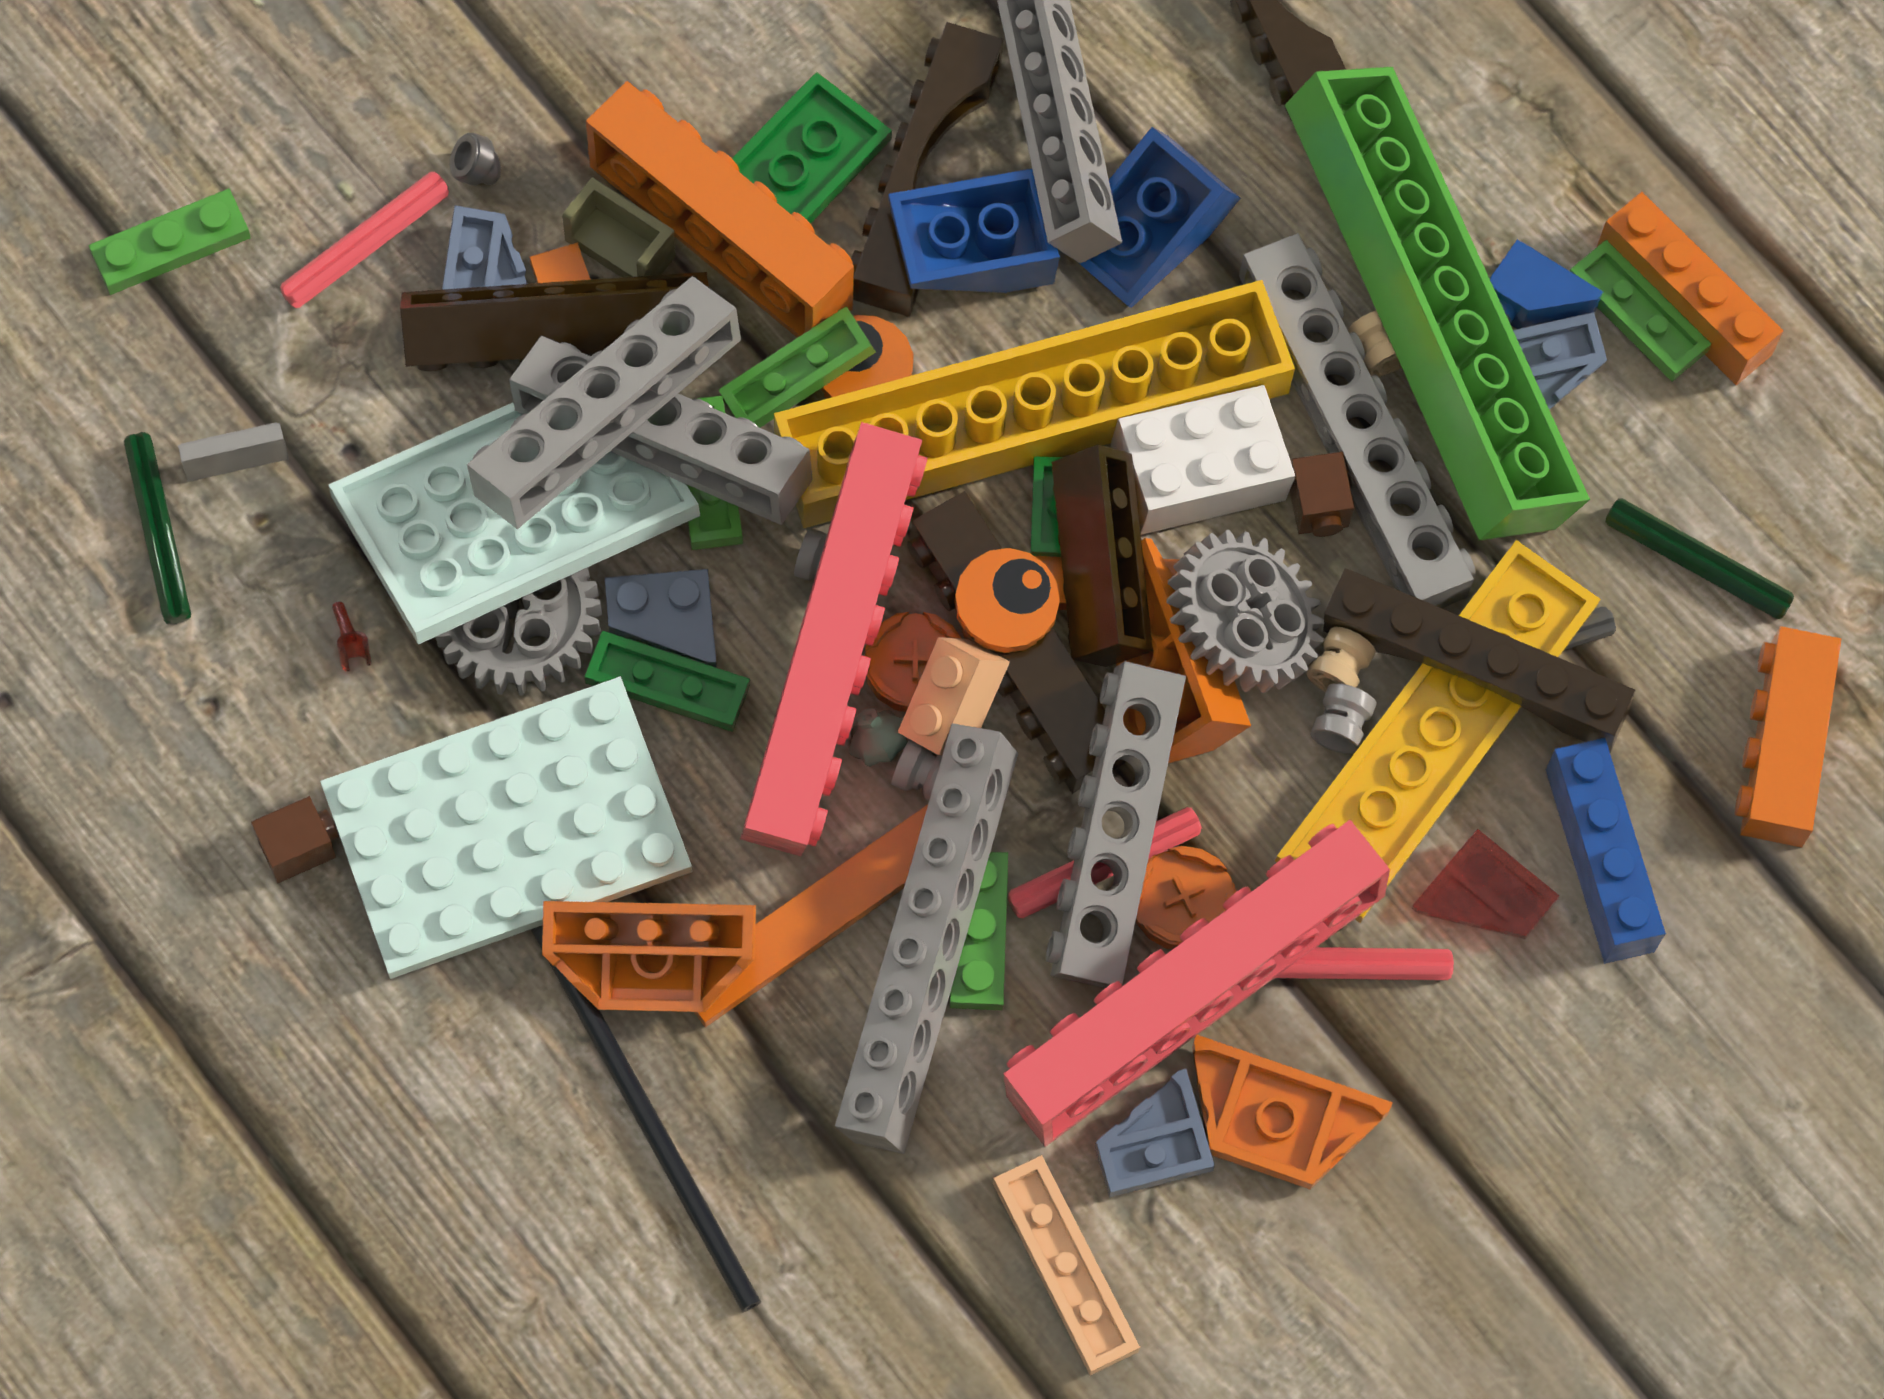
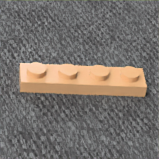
[993,1155,1140,1375]

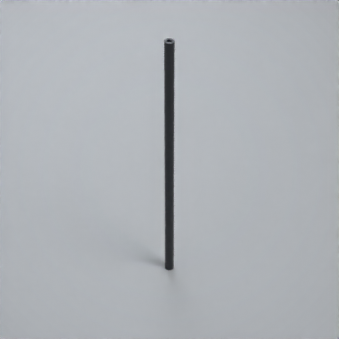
[530,925,761,1312]

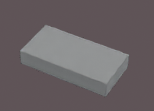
[178,422,289,482]

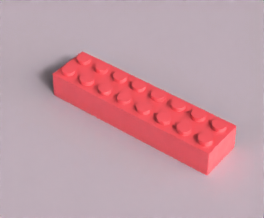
[740,422,928,857]
[1003,820,1390,1147]

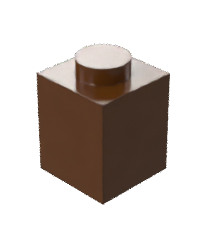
[1290,452,1354,537]
[251,796,339,884]

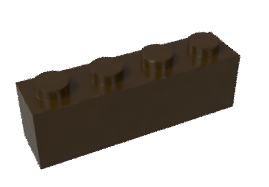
[1052,444,1153,667]

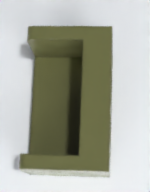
[562,177,676,278]

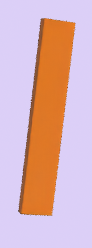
[694,804,928,1028]

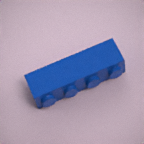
[1545,738,1666,964]

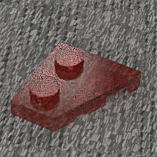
[1412,829,1560,939]

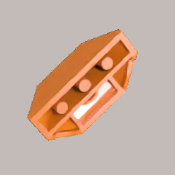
[542,901,756,1012]

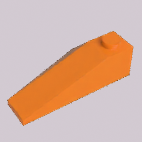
[1116,538,1251,763]

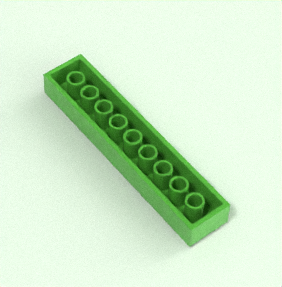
[1285,67,1590,540]

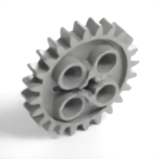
[1166,530,1324,693]
[436,567,602,696]

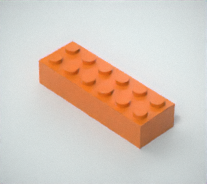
[586,81,854,338]

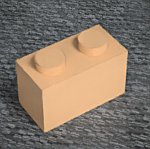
[898,637,1010,756]

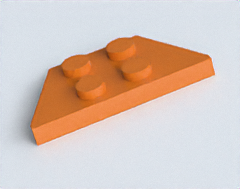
[1192,1034,1393,1189]

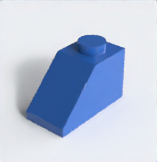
[1490,239,1603,329]

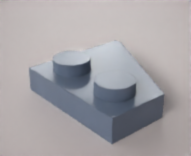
[442,205,527,289]
[1513,312,1607,410]
[605,569,716,667]
[1095,1069,1215,1198]

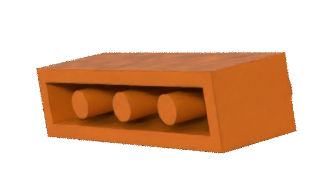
[1596,192,1784,386]
[1735,626,1842,848]

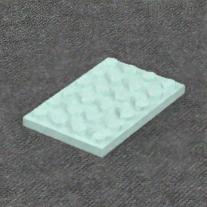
[328,403,700,645]
[320,676,692,979]

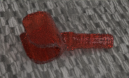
[332,602,372,671]

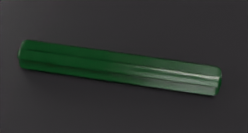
[124,432,192,624]
[1605,498,1794,619]

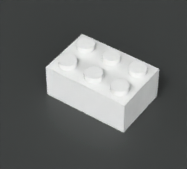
[1111,385,1295,535]

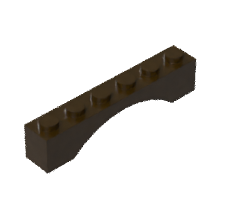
[1230,0,1346,121]
[851,22,1003,317]
[1323,568,1635,753]

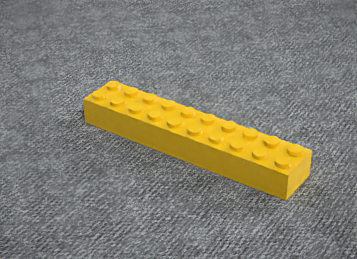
[774,280,1295,528]

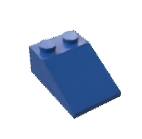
[1078,127,1241,308]
[888,169,1060,293]

